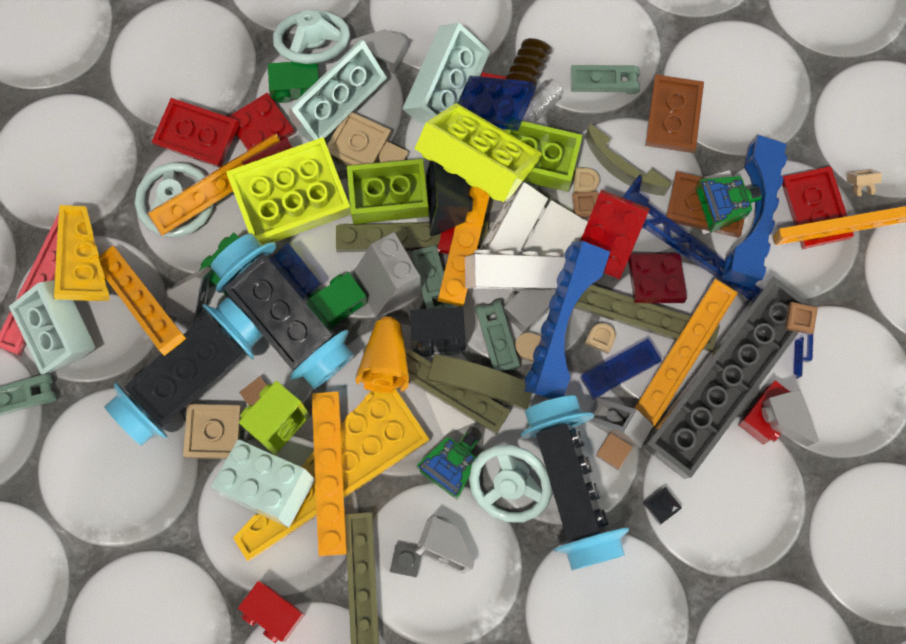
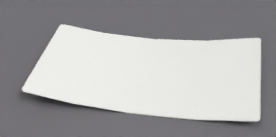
[507,201,587,295]

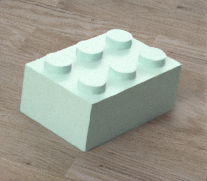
[211,439,315,528]

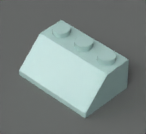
[9,280,96,375]

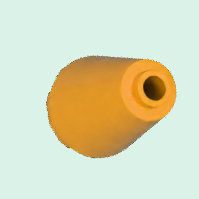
[355,317,409,394]

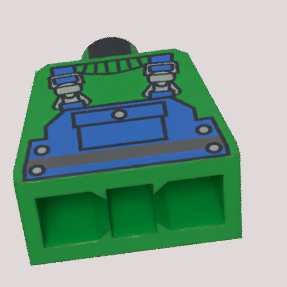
[695,176,762,233]
[416,432,479,500]

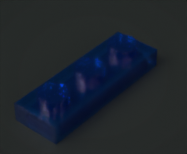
[580,339,662,400]

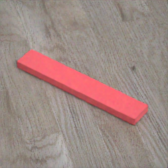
[0,213,59,356]

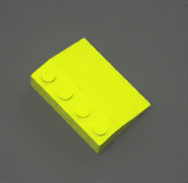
[414,103,542,202]
[226,137,351,245]

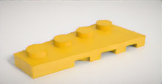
[54,205,110,301]

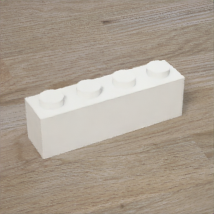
[479,182,548,256]
[465,250,566,290]

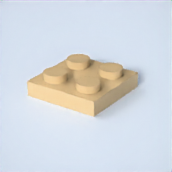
[327,112,392,166]
[183,404,242,459]

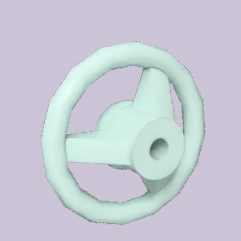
[273,10,350,64]
[134,162,214,238]
[469,445,553,522]

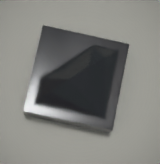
[643,487,682,525]

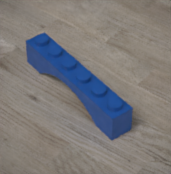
[722,135,787,288]
[524,241,610,400]

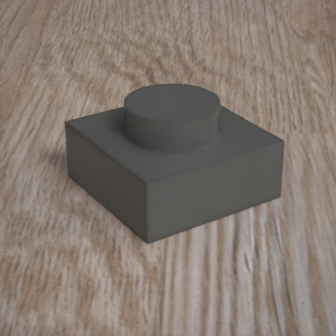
[390,545,421,578]

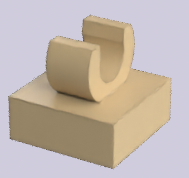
[847,169,882,196]

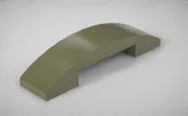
[585,124,672,196]
[427,354,531,411]

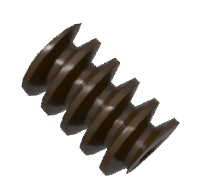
[506,38,552,94]

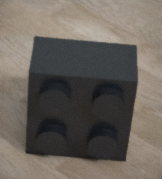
[410,307,466,357]

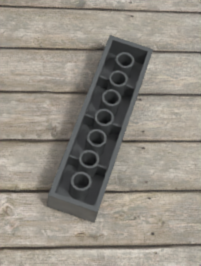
[642,276,814,479]

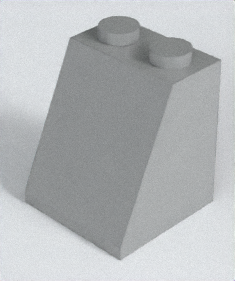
[352,232,422,318]

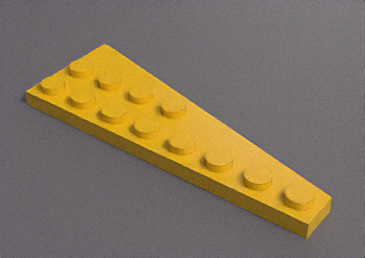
[233,388,430,562]

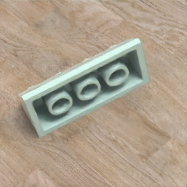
[402,23,490,125]
[289,40,387,141]

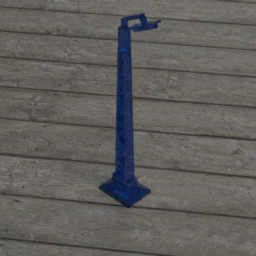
[622,174,814,379]

